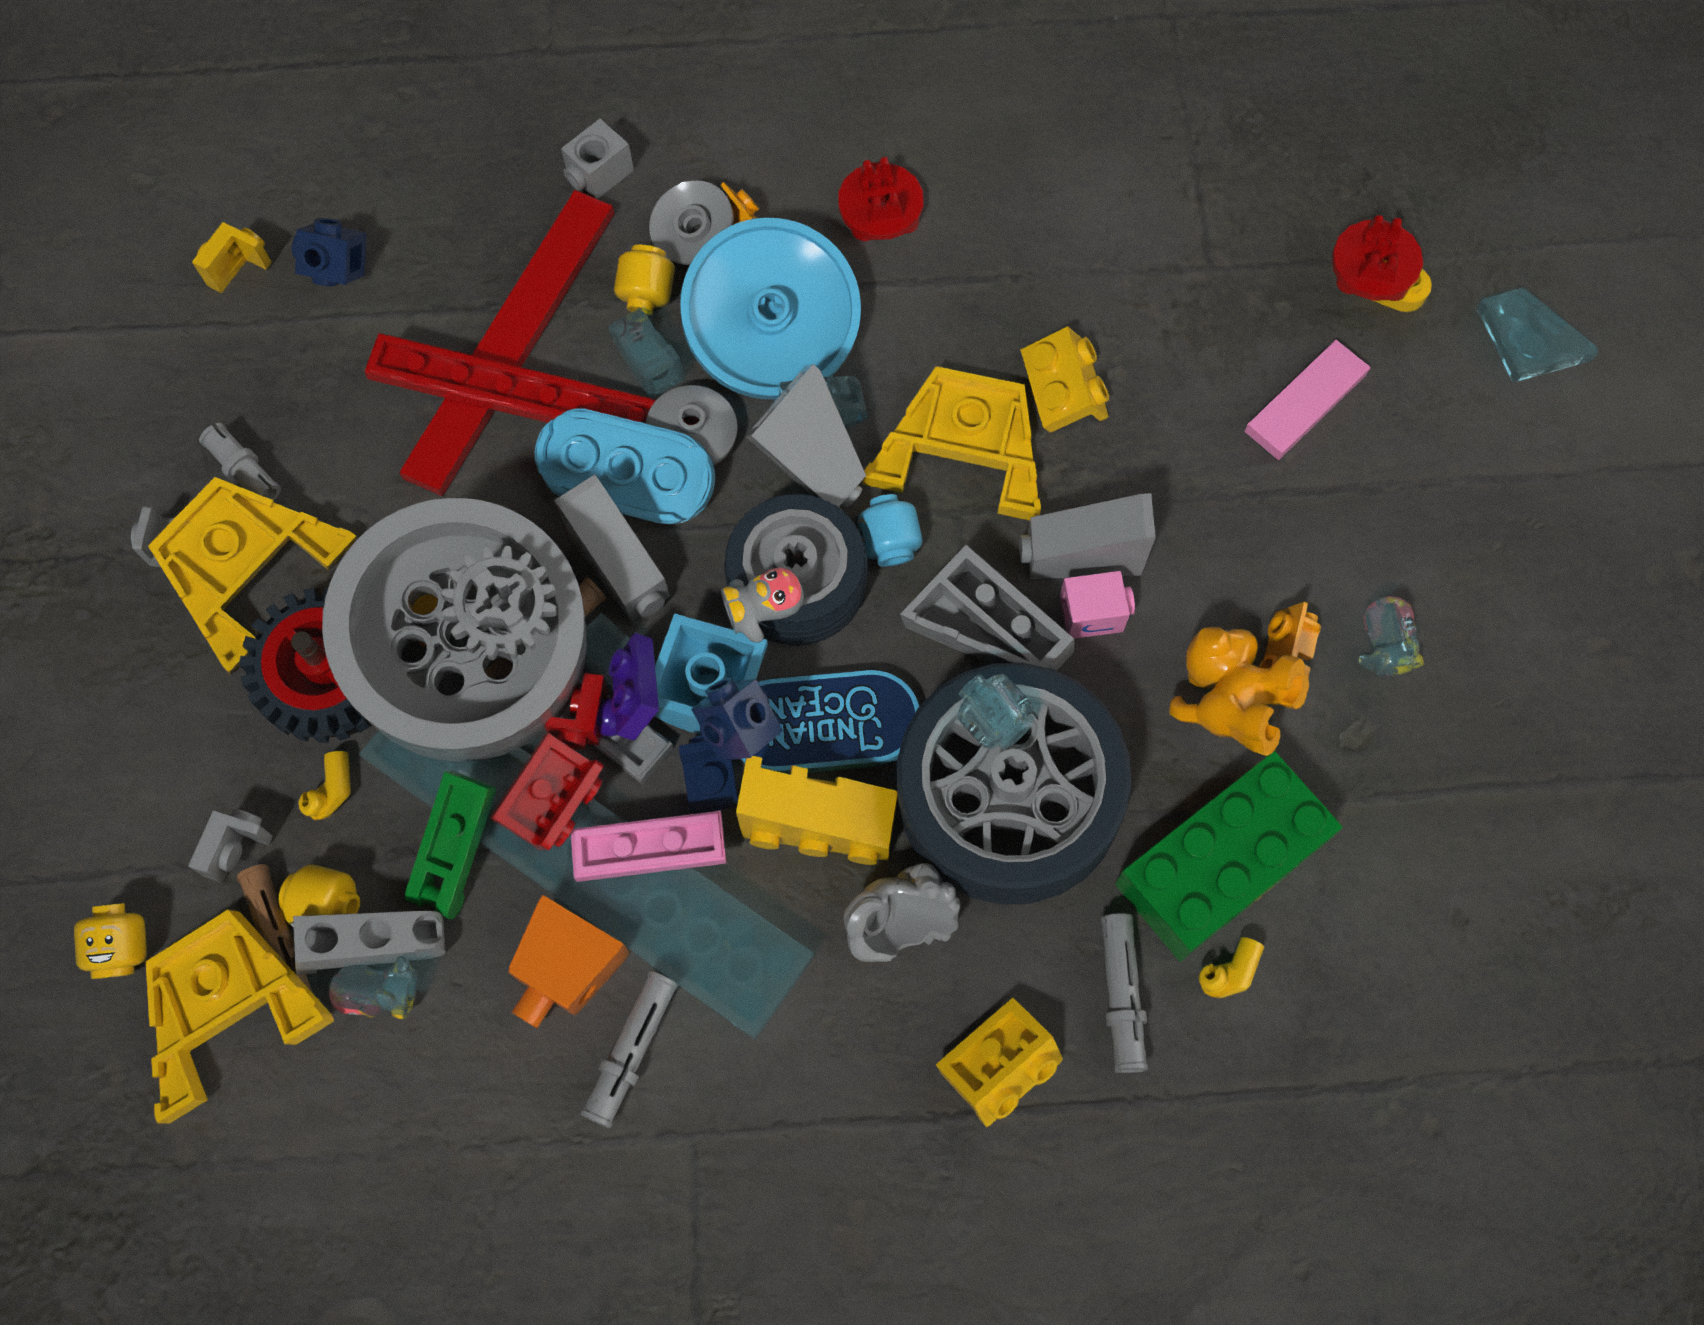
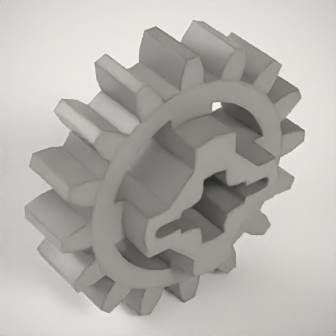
[442,546,557,660]

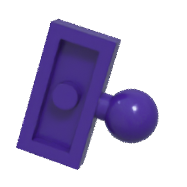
[597,633,659,741]

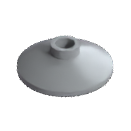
[649,180,734,265]
[646,385,737,465]

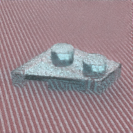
[1477,287,1599,383]

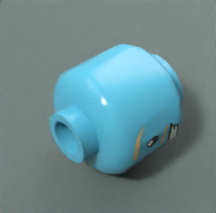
[857,494,923,567]

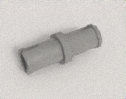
[199,423,281,501]

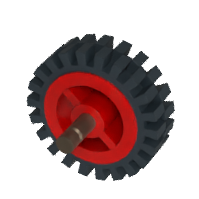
[239,588,369,743]

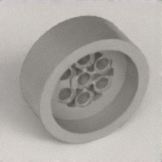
[322,498,587,762]

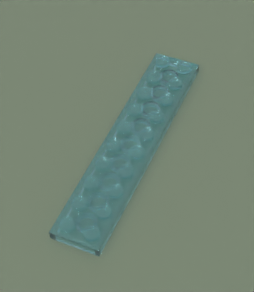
[359,691,815,1041]

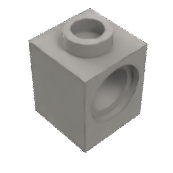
[561,118,634,199]

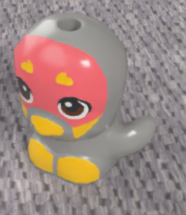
[721,567,804,643]

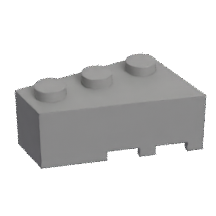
[900,545,1074,671]

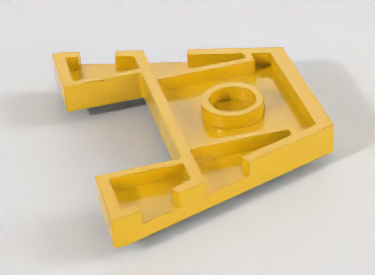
[863,366,1041,521]
[148,477,357,675]
[146,909,334,1124]

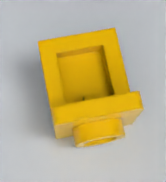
[192,222,272,293]

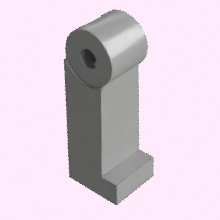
[293,911,446,975]

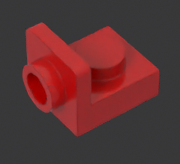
[545,673,609,750]

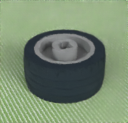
[724,494,867,646]

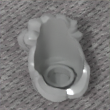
[843,863,960,962]

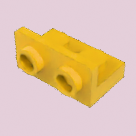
[936,998,1063,1127]

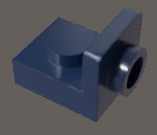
[678,735,738,814]

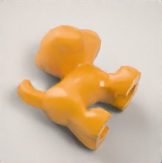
[1169,627,1309,756]

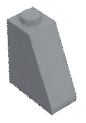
[745,364,866,509]
[554,474,670,622]
[1019,493,1156,579]

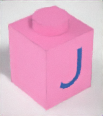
[1059,571,1135,639]

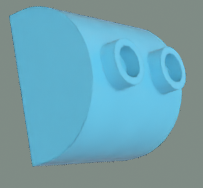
[655,613,768,735]

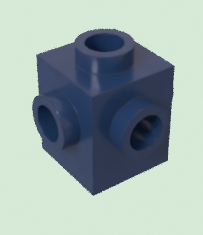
[292,218,367,286]
[691,677,783,761]

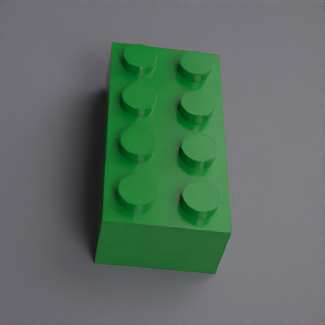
[1115,751,1343,962]

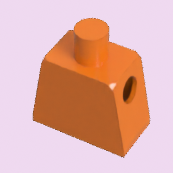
[508,895,630,1029]

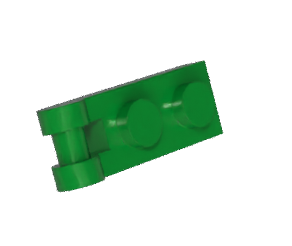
[405,770,497,920]

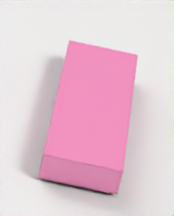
[1244,340,1371,460]
[571,811,727,882]

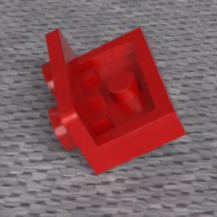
[490,733,604,851]

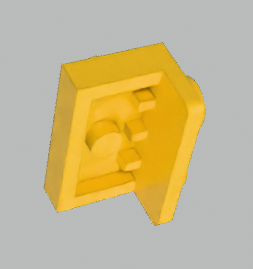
[1020,326,1109,433]

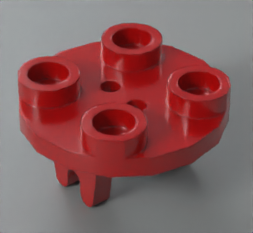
[838,157,923,241]
[1331,215,1423,301]

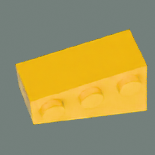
[736,756,898,865]

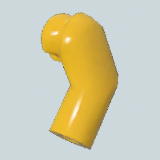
[298,751,351,820]
[1198,937,1264,998]

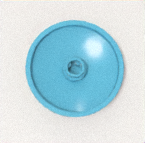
[680,218,861,399]

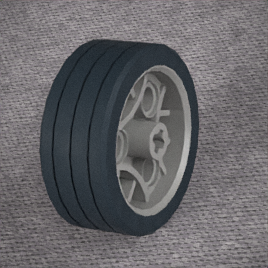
[897,663,1131,905]

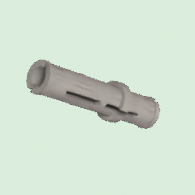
[1100,914,1148,1073]
[580,971,679,1129]

